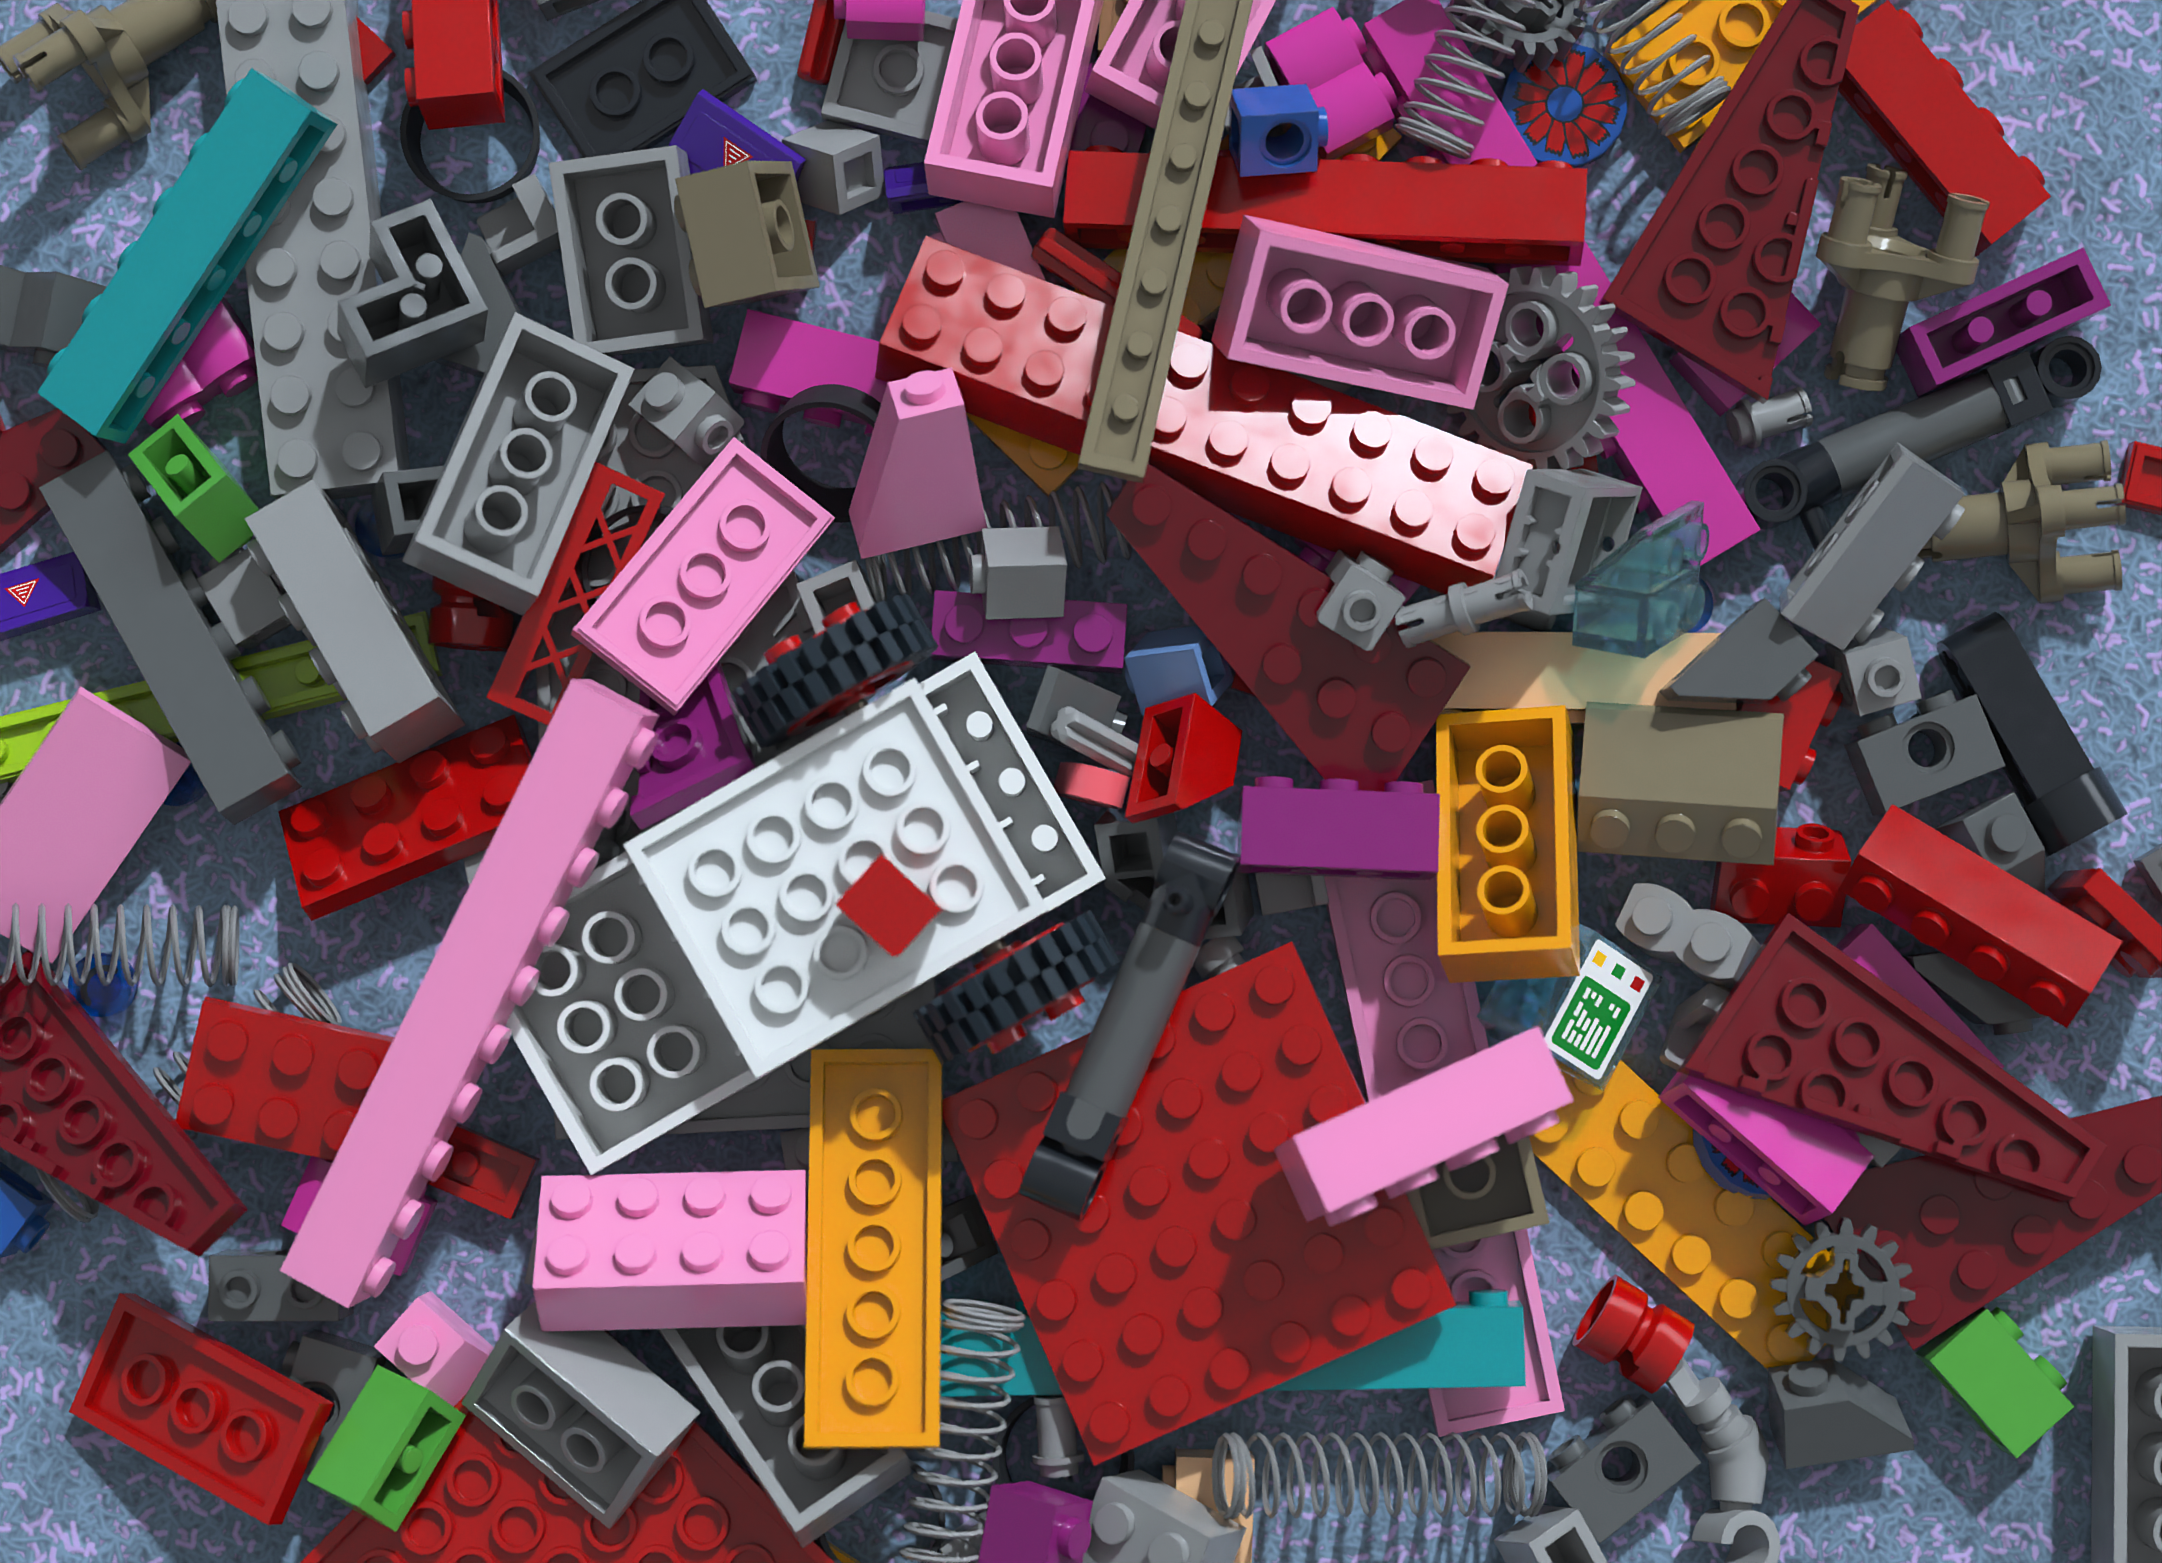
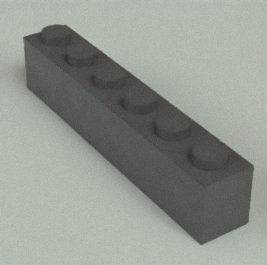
[39,450,302,825]

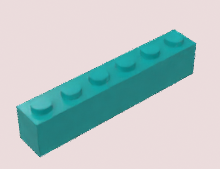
[37,68,338,444]

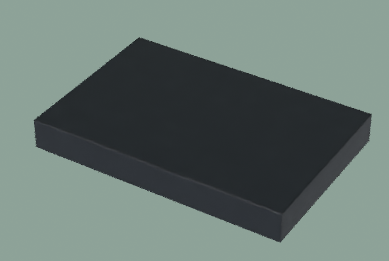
[528,0,757,158]

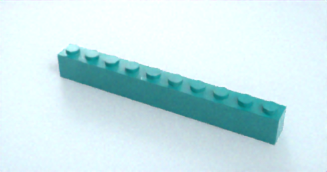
[941,1289,1526,1397]

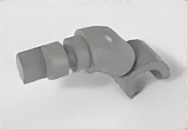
[1666,1357,1781,1563]

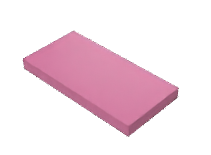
[571,437,835,716]
[0,686,191,963]

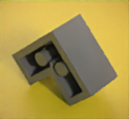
[337,199,488,388]

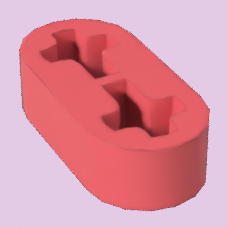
[1054,762,1130,809]

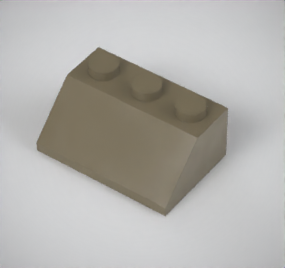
[1577,702,1784,865]

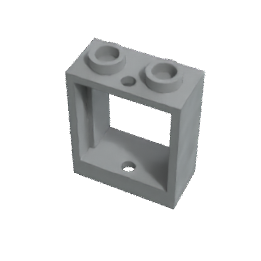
[1496,469,1643,615]

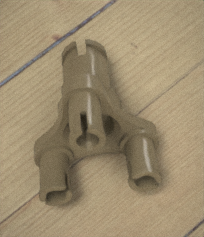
[0,0,218,170]
[1816,163,1990,391]
[1917,440,2126,603]

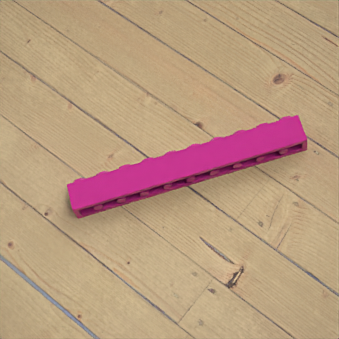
[1361,0,1761,576]

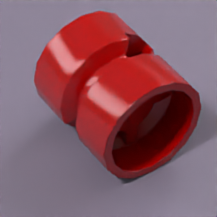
[428,576,514,652]
[1572,1274,1695,1394]

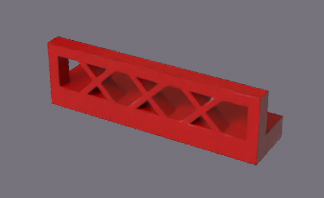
[486,462,666,726]

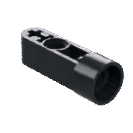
[1937,612,2128,857]

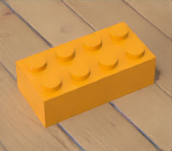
[1436,705,1580,983]

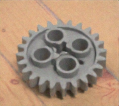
[1446,265,1636,470]

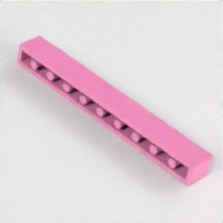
[280,679,659,1308]

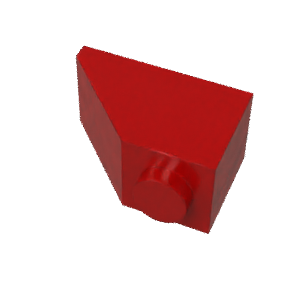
[1125,693,1243,824]

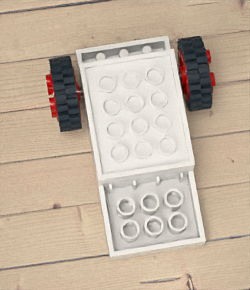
[506,594,1120,1175]

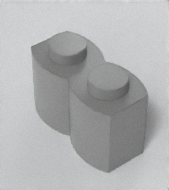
[1615,883,1761,989]

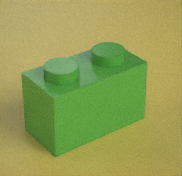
[128,414,259,563]
[1915,1306,2074,1459]
[307,1365,466,1532]

